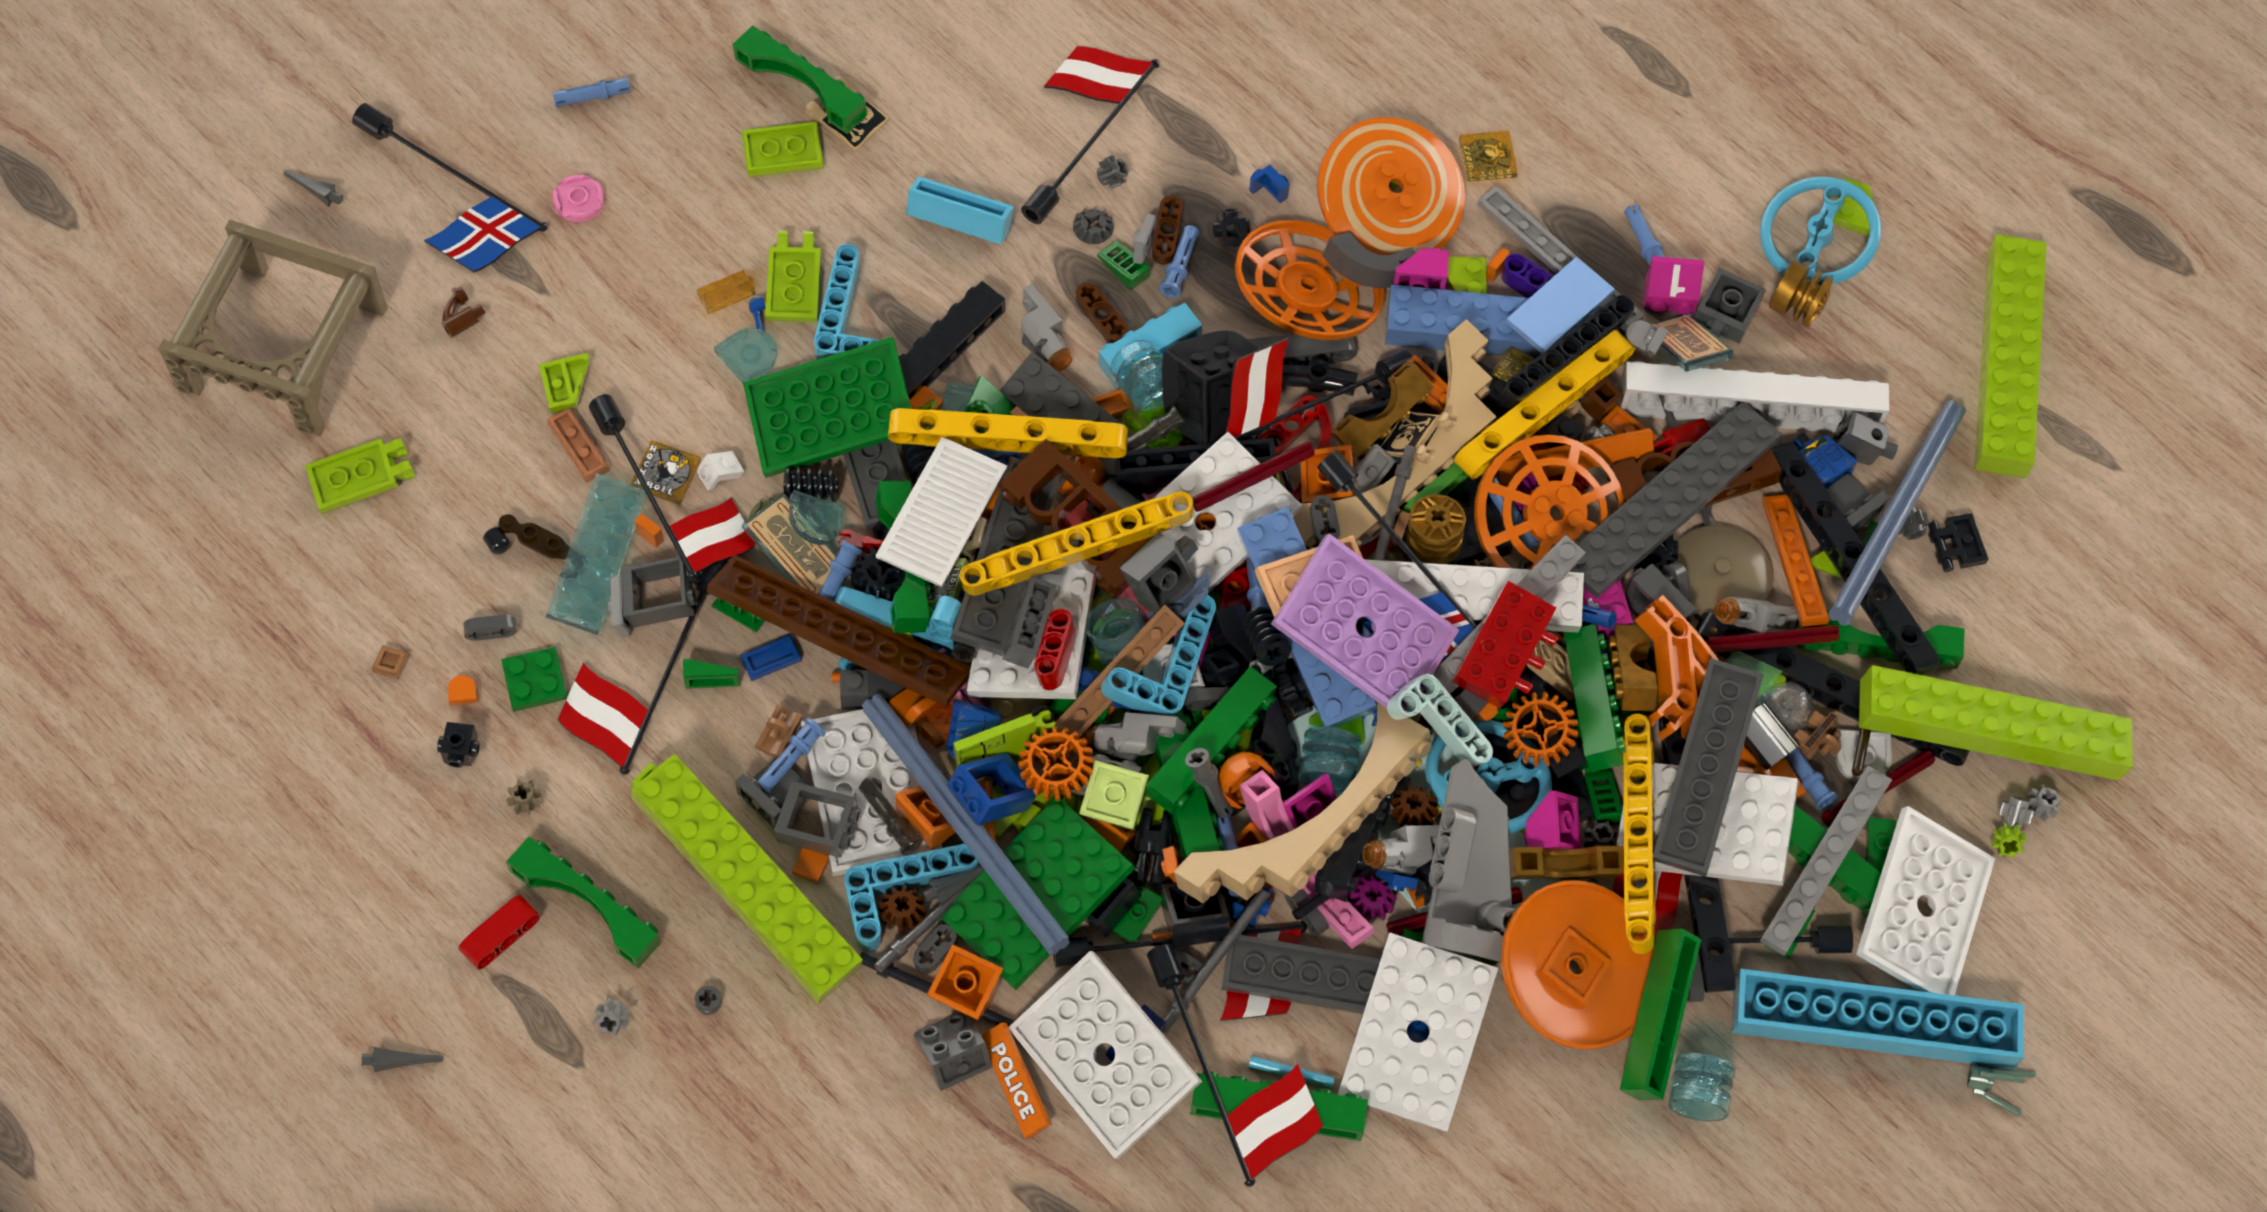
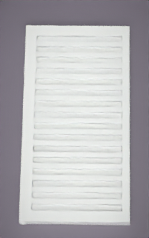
[876,437,1007,587]

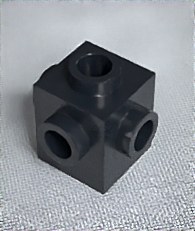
[1212,208,1250,247]
[1200,648,1240,688]
[437,722,480,768]

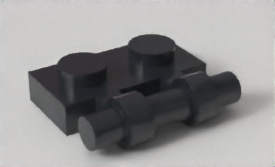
[1927,513,1989,572]

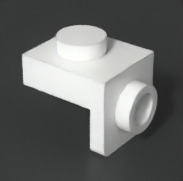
[697,451,744,491]

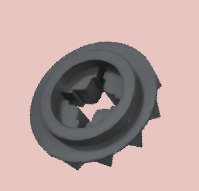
[1073,207,1114,244]

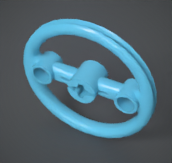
[1760,177,1881,286]
[1425,720,1552,833]

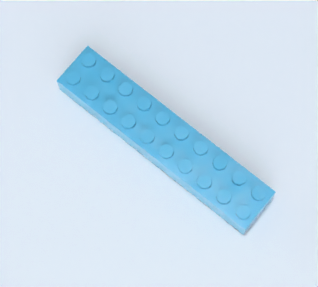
[1732,969,2024,1069]

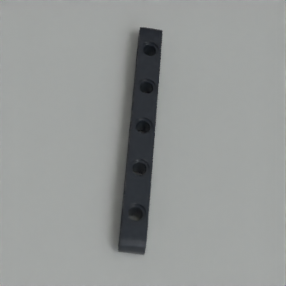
[1771,441,1940,675]
[1695,612,1970,766]
[1659,715,1736,993]

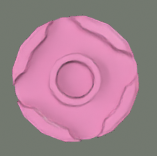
[553,175,604,222]

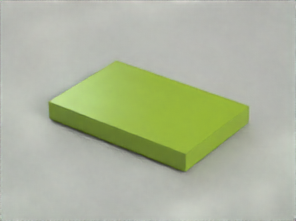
[741,121,824,177]

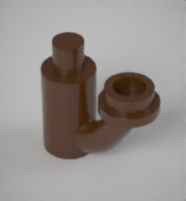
[442,287,485,338]

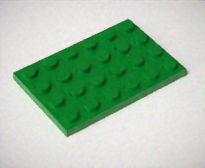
[743,337,912,478]
[941,798,1135,990]

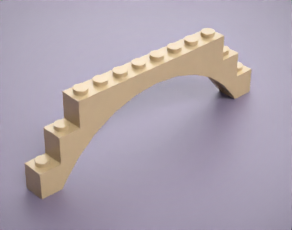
[1293,319,1496,549]
[1174,702,1432,904]

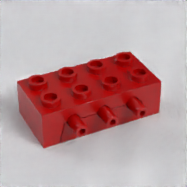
[1451,581,1558,709]

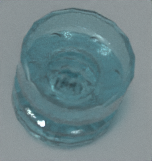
[1110,340,1164,410]
[1085,598,1145,667]
[1298,727,1361,791]
[1668,1053,1736,1122]

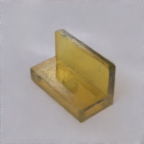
[697,270,756,315]

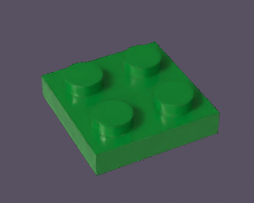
[501,647,567,712]

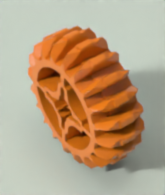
[1503,692,1578,767]
[1018,725,1094,801]

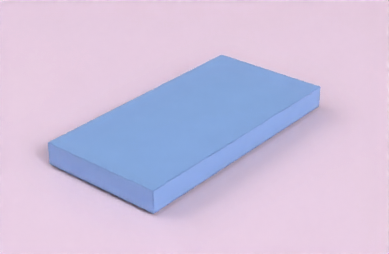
[1506,257,1615,353]

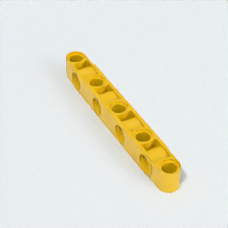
[1453,330,1636,480]
[888,408,1128,458]
[960,491,1194,596]
[1623,714,1656,954]

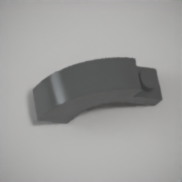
[1322,232,1416,288]

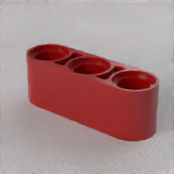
[1034,608,1077,690]
[458,895,540,970]

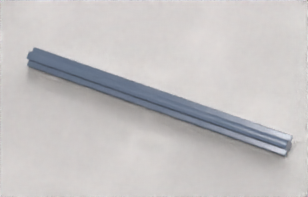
[1828,400,1966,626]
[862,694,1069,955]

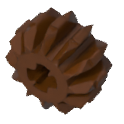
[1391,783,1438,827]
[878,884,927,934]

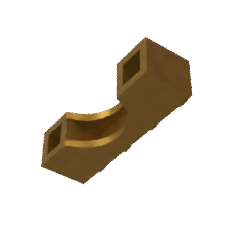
[1330,361,1434,458]
[1608,624,1658,711]
[1509,846,1624,880]

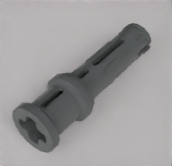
[1185,748,1234,818]

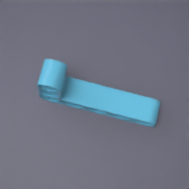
[814,244,880,360]
[833,587,961,655]
[1101,595,1216,716]
[844,844,980,952]

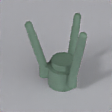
[1967,1065,2036,1116]

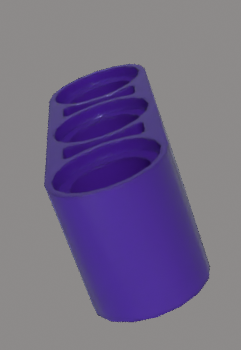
[1501,254,1554,298]

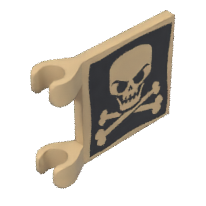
[806,76,889,152]
[1380,412,1456,464]

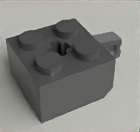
[1694,268,1766,344]
[1119,532,1198,614]

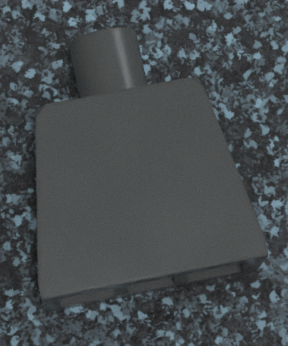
[1833,411,1898,465]

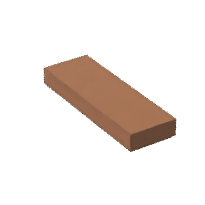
[546,407,610,483]

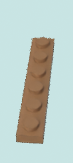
[1055,604,1185,737]

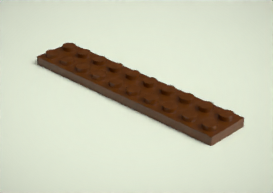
[706,555,971,707]

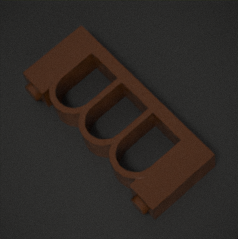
[1000,439,1154,598]
[1607,441,1782,507]

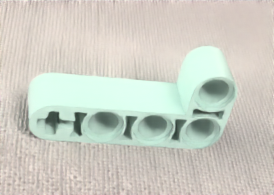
[1387,674,1493,767]

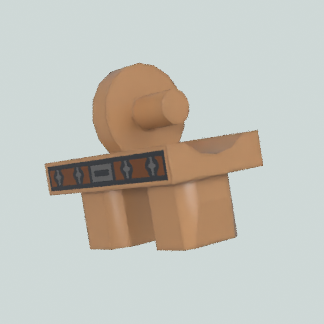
[755,704,803,758]
[1794,711,1841,762]

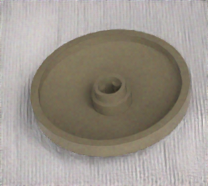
[1675,525,1773,620]

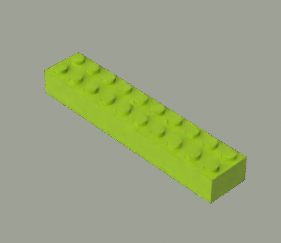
[1974,234,2047,478]
[1859,665,2133,781]
[631,753,863,1004]

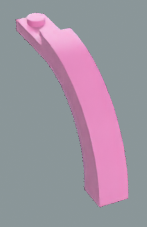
[1240,770,1374,949]

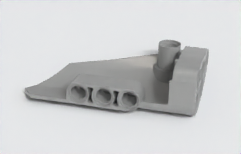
[1422,759,1516,963]

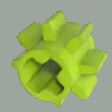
[1991,822,2027,858]

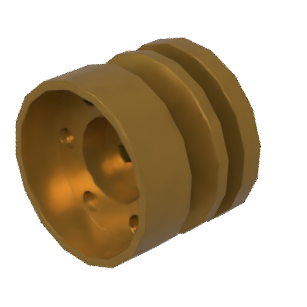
[1769,260,1834,327]
[1406,494,1466,564]

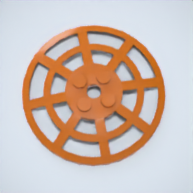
[1235,220,1385,340]
[1474,435,1625,570]

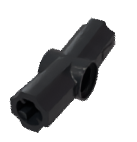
[1282,359,1358,396]

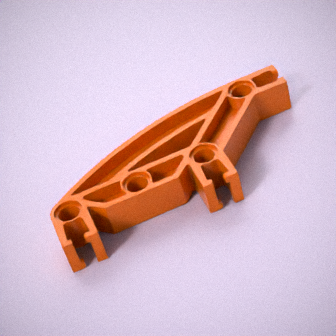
[1634,595,1772,776]

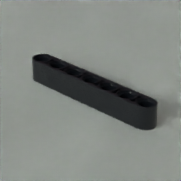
[1498,295,1635,410]

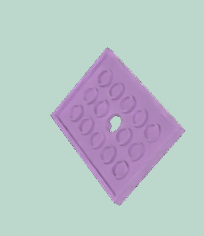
[1271,534,1459,720]

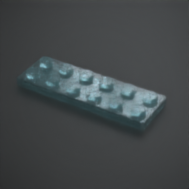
[546,473,646,635]

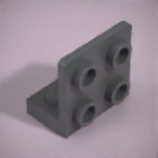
[1822,474,1890,532]
[735,757,810,829]
[913,1012,993,1091]

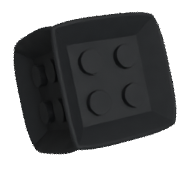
[1162,330,1271,444]

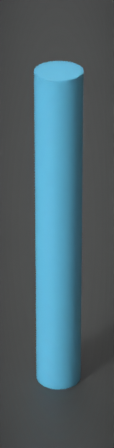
[1249,1056,1335,1089]

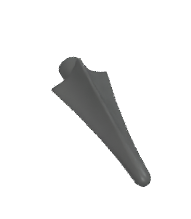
[284,170,343,207]
[922,865,984,904]
[362,1047,444,1072]

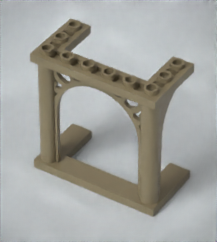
[159,219,387,436]

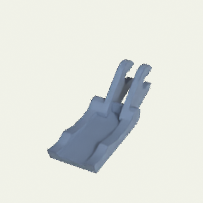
[1148,571,1211,620]

